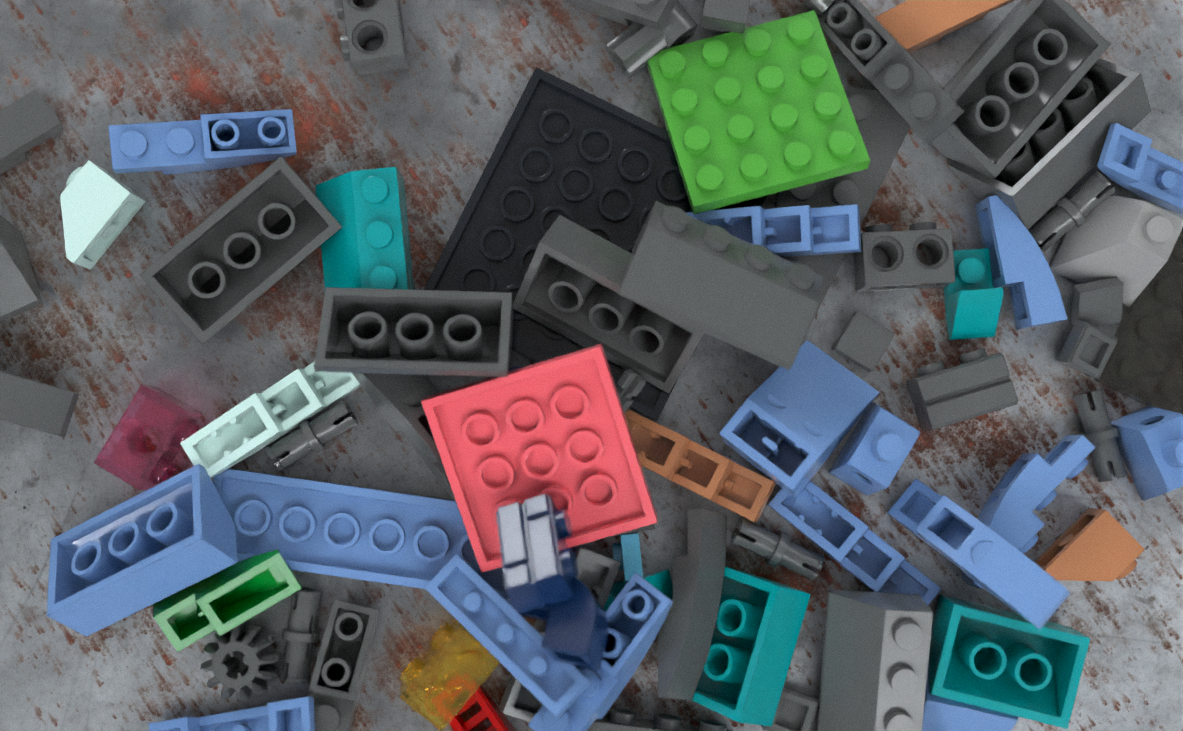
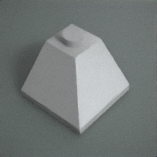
[1049,195,1183,307]

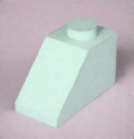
[60,160,146,270]

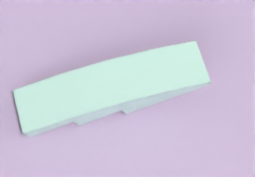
[180,361,361,478]

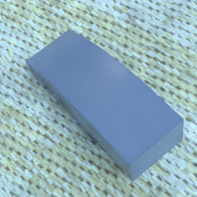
[975,195,1067,330]

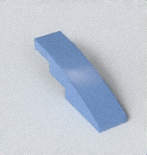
[686,204,861,257]
[768,481,942,605]

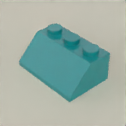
[315,167,415,290]
[692,566,811,727]
[929,594,1091,729]

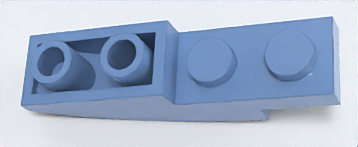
[108,109,297,175]
[961,435,1096,589]
[888,479,1070,630]
[528,572,673,731]

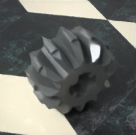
[200,623,282,702]

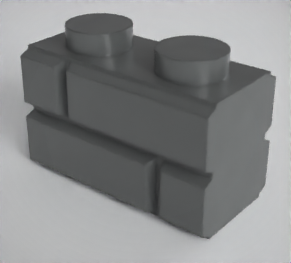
[906,348,1018,431]

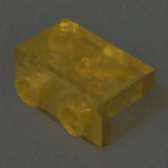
[399,619,500,731]

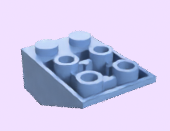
[719,340,879,498]

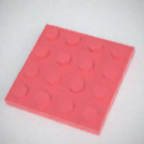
[421,343,658,573]

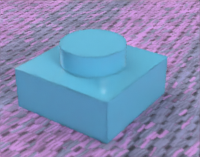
[612,532,643,581]

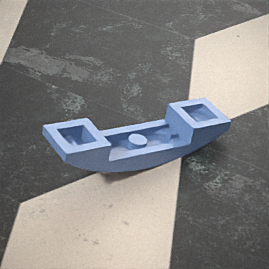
[1097,123,1183,215]
[149,696,315,731]

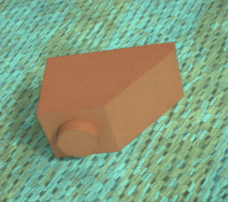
[1034,508,1145,581]

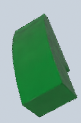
[153,550,302,652]

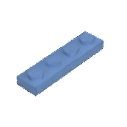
[424,554,591,719]

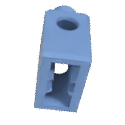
[828,402,920,496]
[1111,406,1183,501]

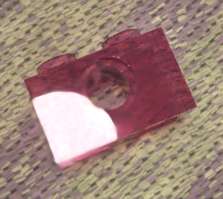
[94,384,202,491]

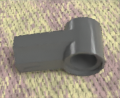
[607,0,698,78]

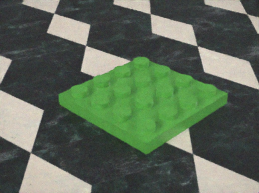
[647,10,870,215]

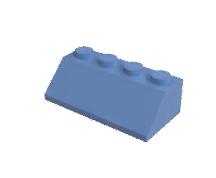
[47,464,238,637]

